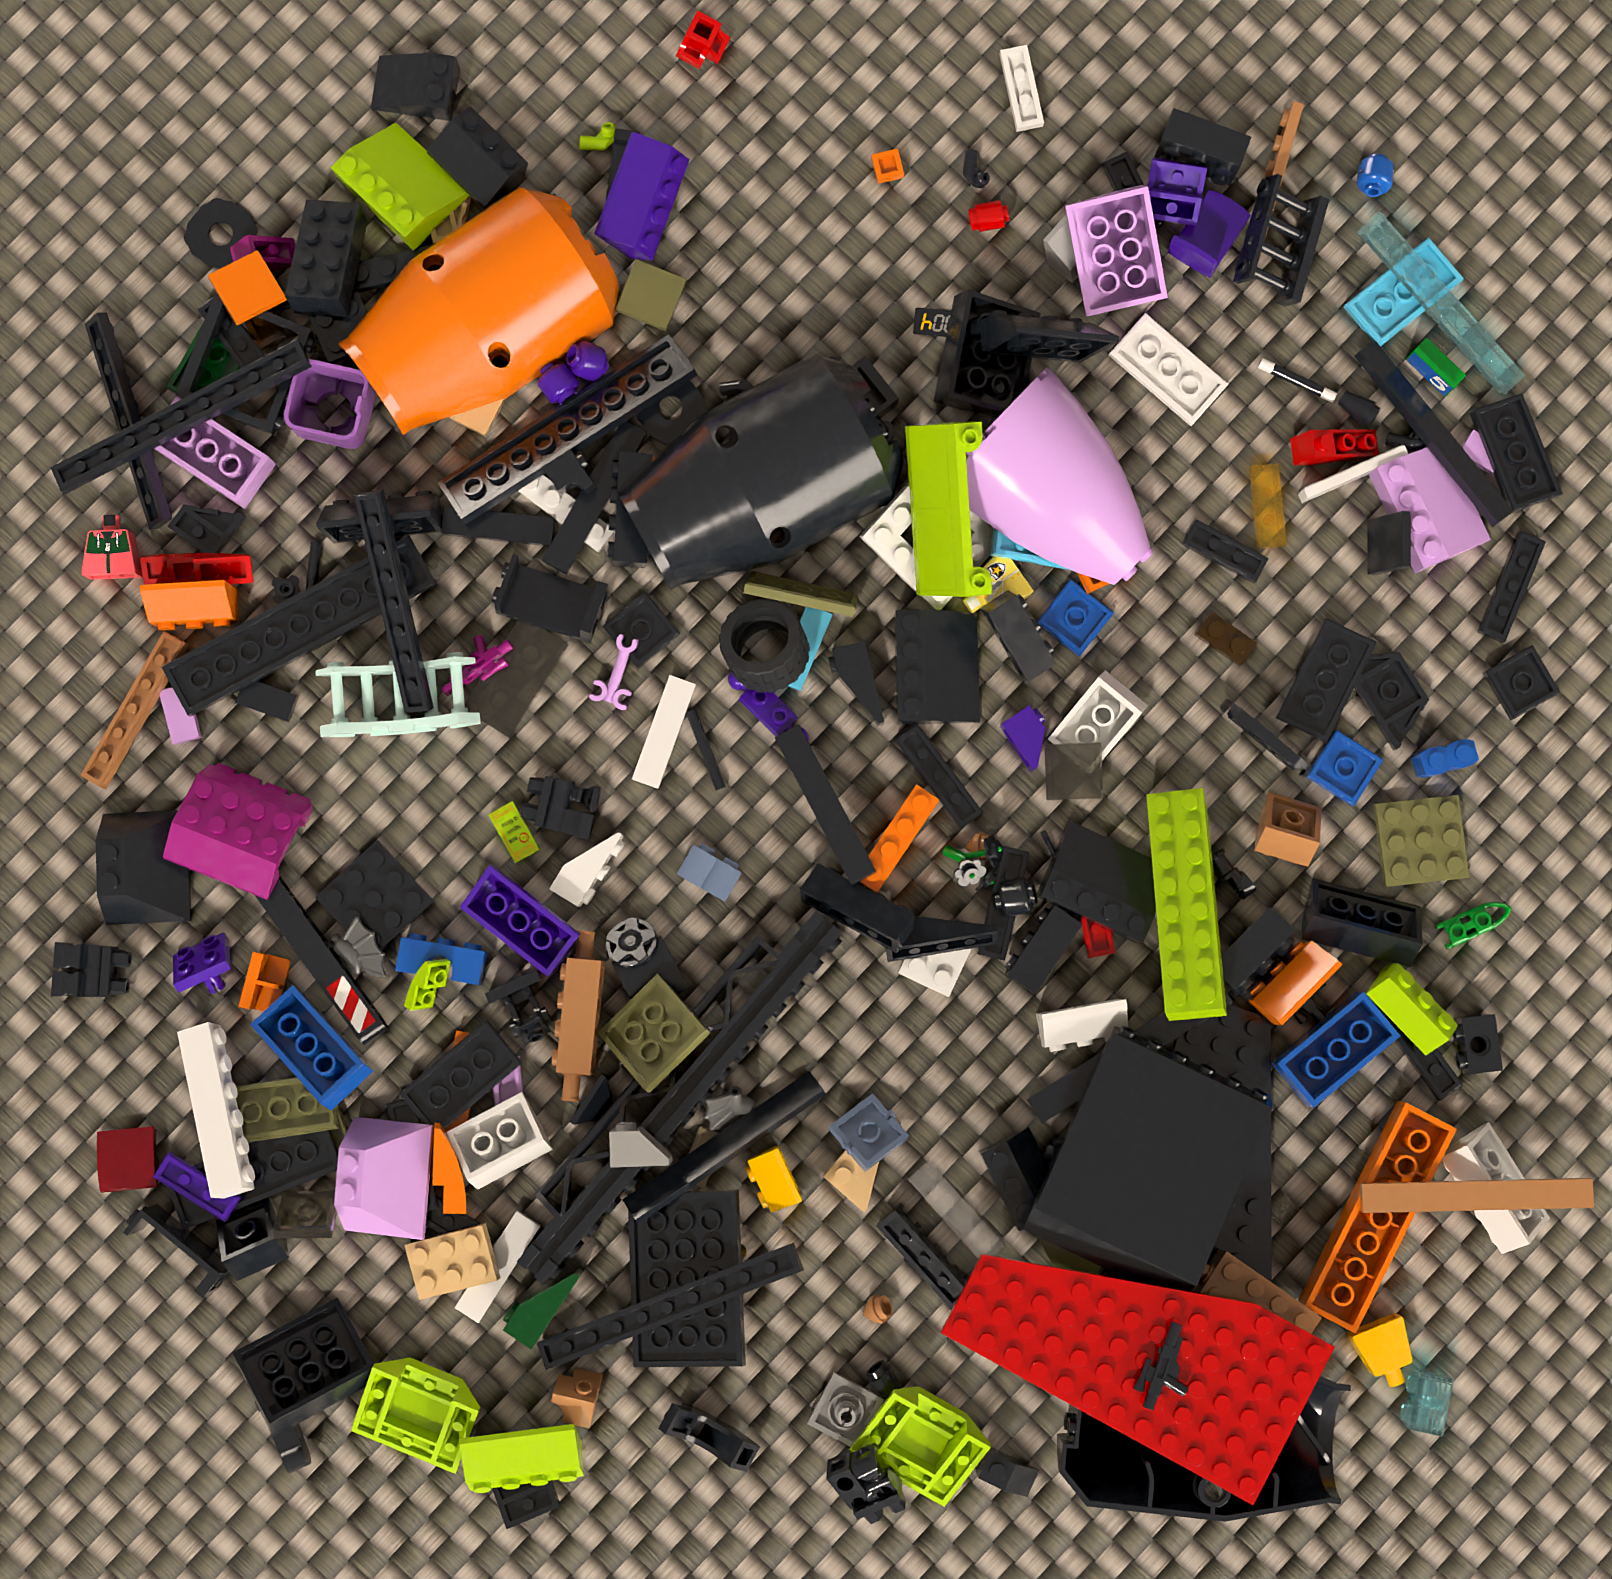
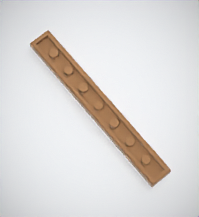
[1360,1178,1594,1213]

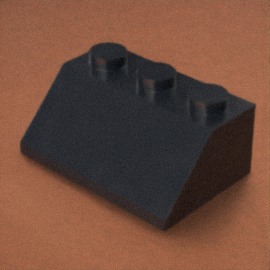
[427,106,528,209]
[978,1127,1050,1231]

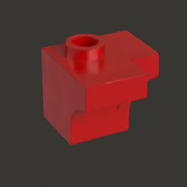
[676,10,731,69]

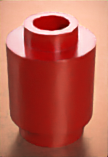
[968,200,1009,232]

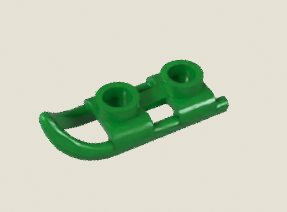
[1435,902,1512,950]

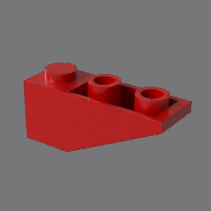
[1290,429,1379,465]

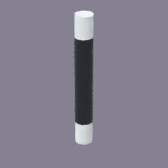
[1258,358,1337,403]

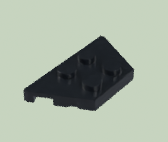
[1354,652,1429,751]

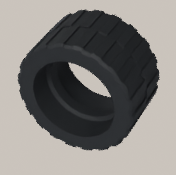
[719,598,810,693]

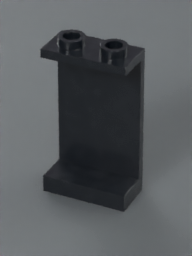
[492,554,608,643]
[123,1204,231,1298]

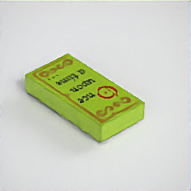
[489,801,540,864]

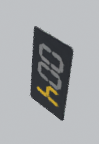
[913,308,951,337]

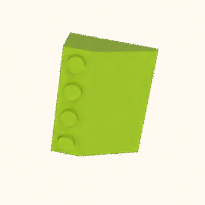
[330,123,470,251]

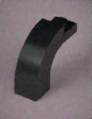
[658,1402,760,1472]

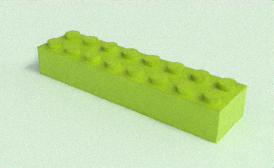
[1146,788,1227,1021]

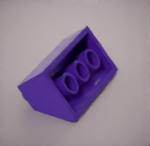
[594,132,690,260]
[460,864,580,977]

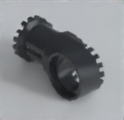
[1212,848,1256,900]

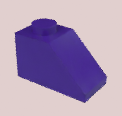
[999,705,1045,772]

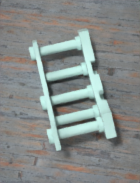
[316,652,481,737]

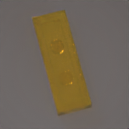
[1249,464,1287,549]

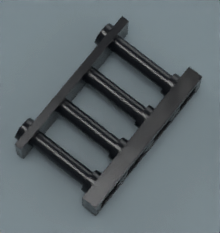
[1233,174,1329,307]

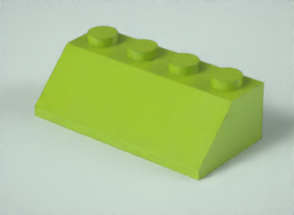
[459,1424,584,1493]

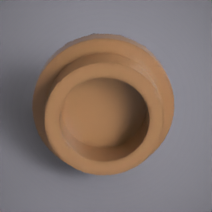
[965,832,989,860]
[863,1295,893,1324]

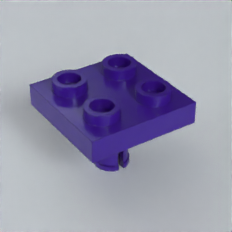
[173,932,231,993]

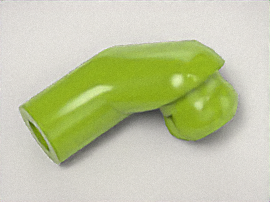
[579,122,616,151]

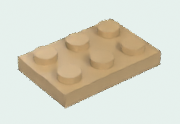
[405,1223,501,1300]

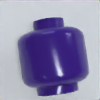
[566,340,609,381]
[538,362,578,405]

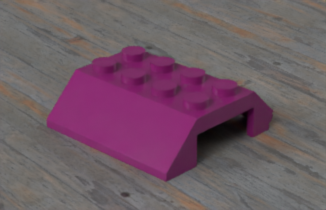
[163,763,312,900]

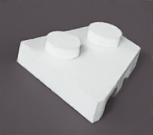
[898,948,972,997]

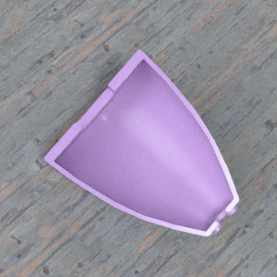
[966,367,1154,585]

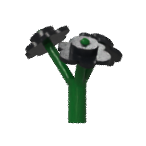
[943,835,1003,891]

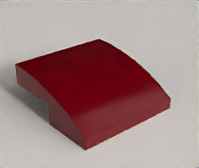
[97,1126,159,1193]

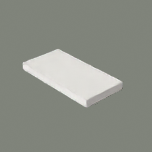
[1109,313,1228,426]

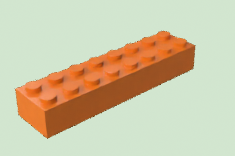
[1298,1100,1457,1334]

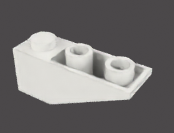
[549,832,625,907]

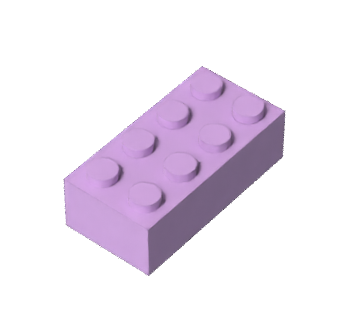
[154,397,276,509]

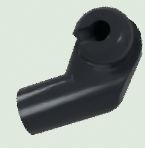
[963,149,990,188]
[719,379,754,396]
[1385,432,1426,451]

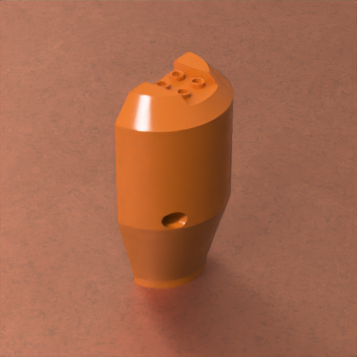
[338,187,619,435]

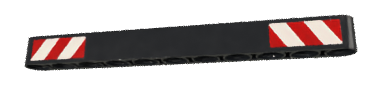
[255,876,389,1046]

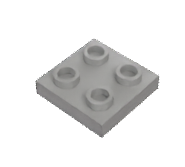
[807,1371,884,1447]

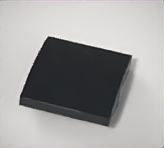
[612,935,689,999]

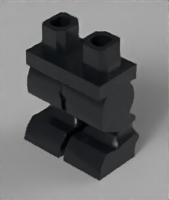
[51,942,132,997]

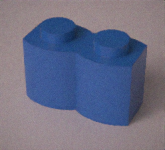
[1411,739,1479,778]

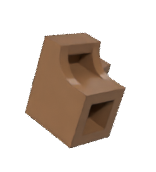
[551,1368,603,1429]

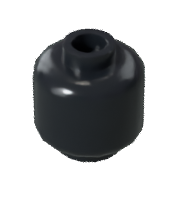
[994,877,1038,917]

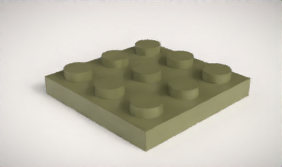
[1373,795,1469,887]
[598,974,710,1093]

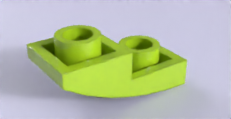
[404,959,451,1011]

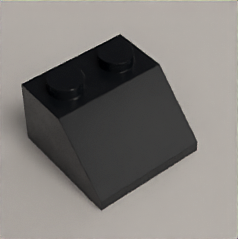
[216,1197,289,1281]

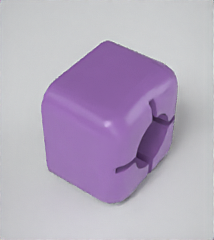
[284,359,376,449]

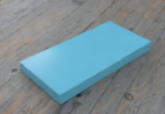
[1344,237,1464,347]

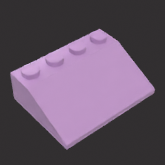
[1065,185,1168,317]
[1369,447,1491,574]

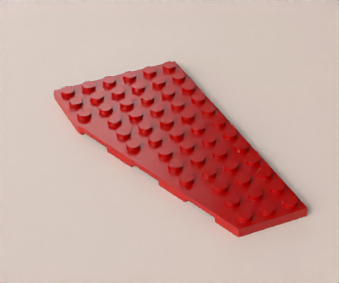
[940,1254,1335,1505]

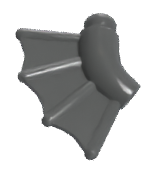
[328,916,387,978]
[703,1086,756,1131]

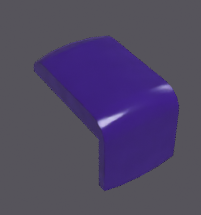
[1168,190,1251,278]

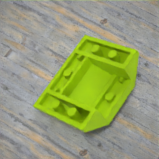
[351,1358,481,1474]
[849,1386,991,1507]

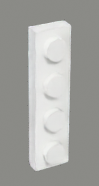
[518,475,613,553]

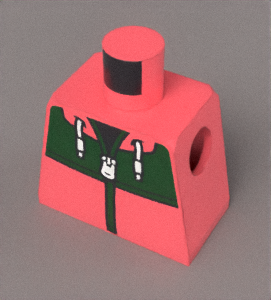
[82,515,143,580]

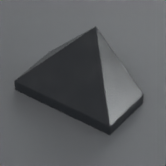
[570,1073,613,1125]

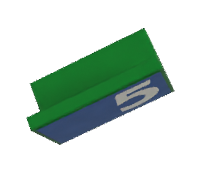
[1405,338,1466,397]

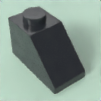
[976,1447,1039,1497]

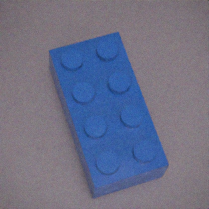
[250,985,373,1110]
[1271,991,1400,1108]

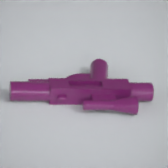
[441,635,514,696]

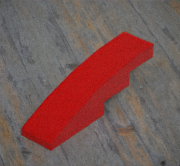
[140,553,254,585]

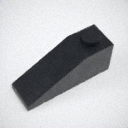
[828,641,884,726]

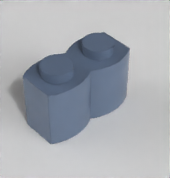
[677,843,742,902]

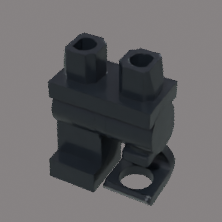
[521,776,602,840]
[826,1442,906,1524]

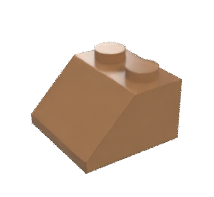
[1254,792,1322,867]

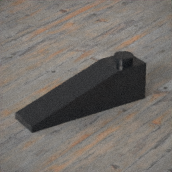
[885,916,998,962]

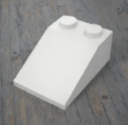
[1048,670,1148,774]

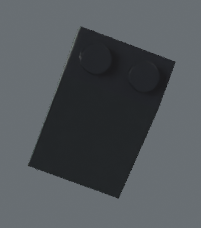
[371,52,460,121]

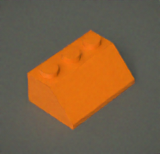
[139,580,239,631]
[1247,941,1342,1025]

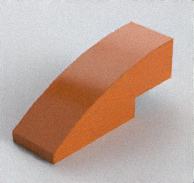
[432,1123,466,1214]

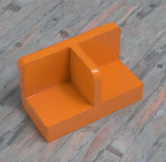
[238,952,291,1011]

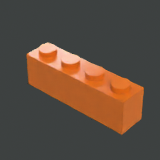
[860,784,939,893]

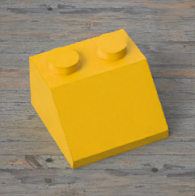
[745,1144,802,1213]

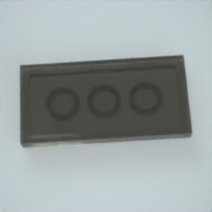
[465,621,569,738]

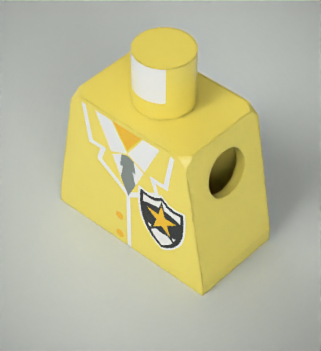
[963,556,1034,613]

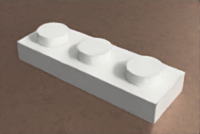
[999,45,1044,132]

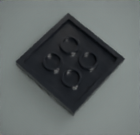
[315,840,435,951]

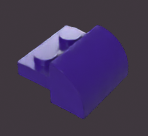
[1147,158,1207,226]

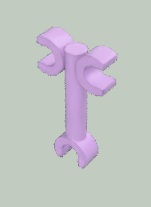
[589,634,638,710]

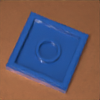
[1037,579,1114,657]
[1307,730,1384,806]

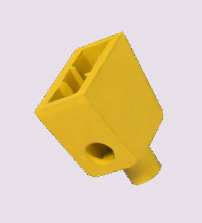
[1345,1313,1412,1387]

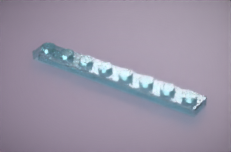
[1357,212,1525,396]

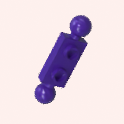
[728,672,809,741]

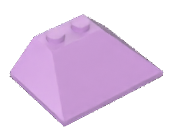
[334,1117,434,1240]

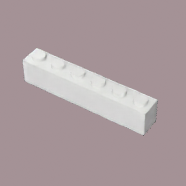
[177,1022,255,1199]

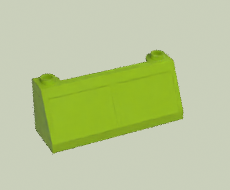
[905,422,992,597]

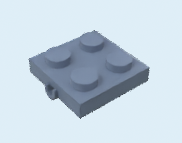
[829,1094,909,1172]

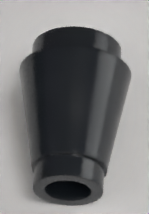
[1338,390,1381,427]
[866,1360,902,1399]

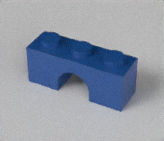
[395,933,488,985]

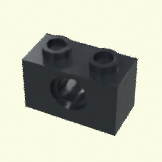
[1452,1014,1503,1075]

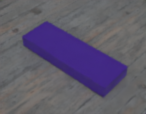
[153,1152,242,1222]

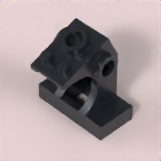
[485,970,552,1043]

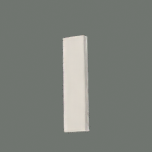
[1298,445,1408,503]
[632,675,696,789]
[455,1210,541,1323]

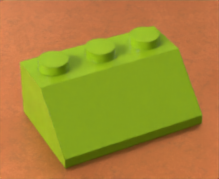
[1366,963,1458,1055]

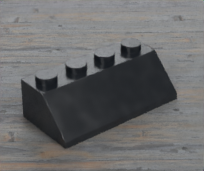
[1302,878,1423,967]

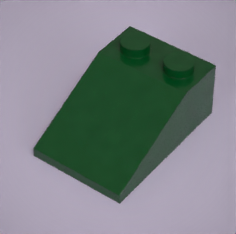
[503,1266,585,1349]

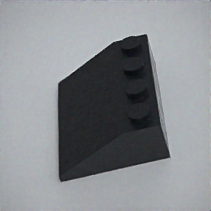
[933,289,1041,415]
[981,310,1119,363]
[316,491,442,543]
[894,609,980,725]
[1037,820,1156,943]
[232,1297,374,1437]

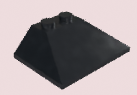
[95,810,191,925]

